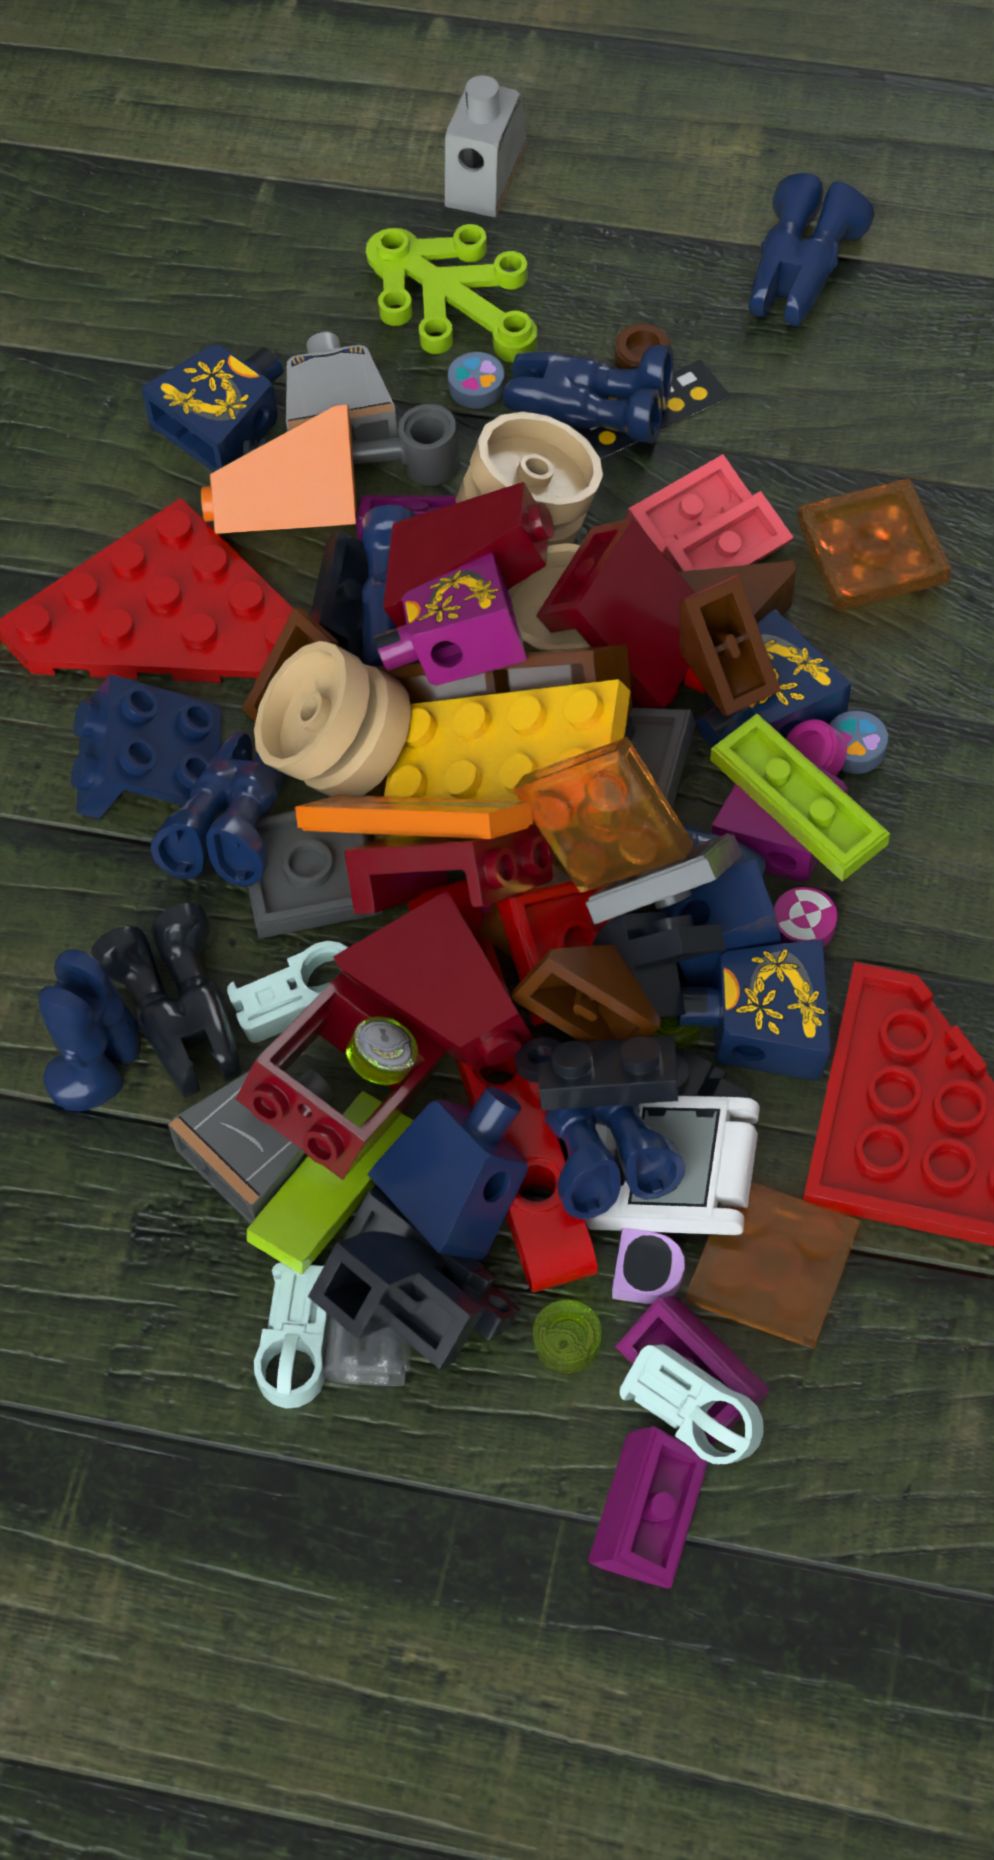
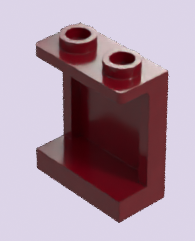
[536,519,695,709]
[344,817,553,914]

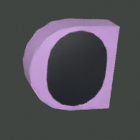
[612,1227,685,1304]

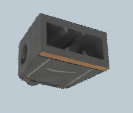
[167,1069,335,1224]

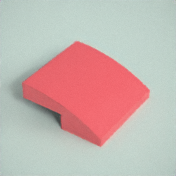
[625,454,794,572]

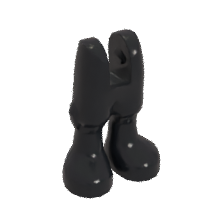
[91,903,241,1097]

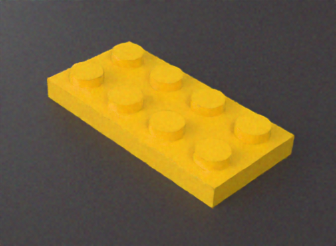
[384,679,630,816]

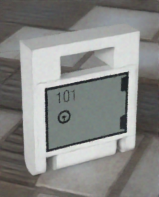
[584,1096,760,1235]

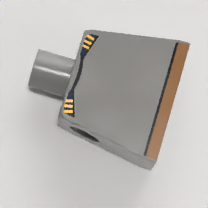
[445,75,527,218]
[286,332,398,441]

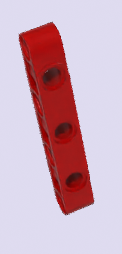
[407,879,598,1293]

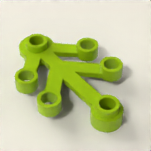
[366,224,538,363]

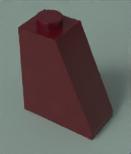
[383,482,554,628]
[333,890,533,1072]

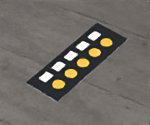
[569,359,731,460]

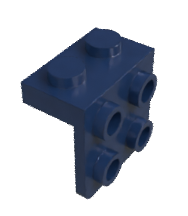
[71,674,221,819]

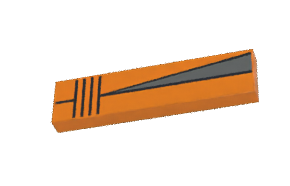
[295,795,533,839]

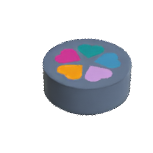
[448,352,505,409]
[829,711,888,774]

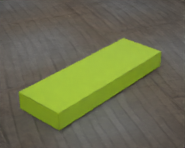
[710,714,890,882]
[247,1091,414,1275]

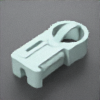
[227,941,348,1043]
[254,1262,331,1408]
[620,1344,763,1464]

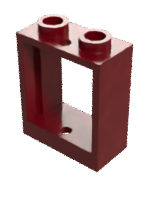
[235,972,446,1180]

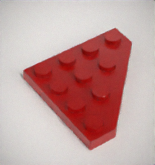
[0,498,294,683]
[802,962,994,1247]

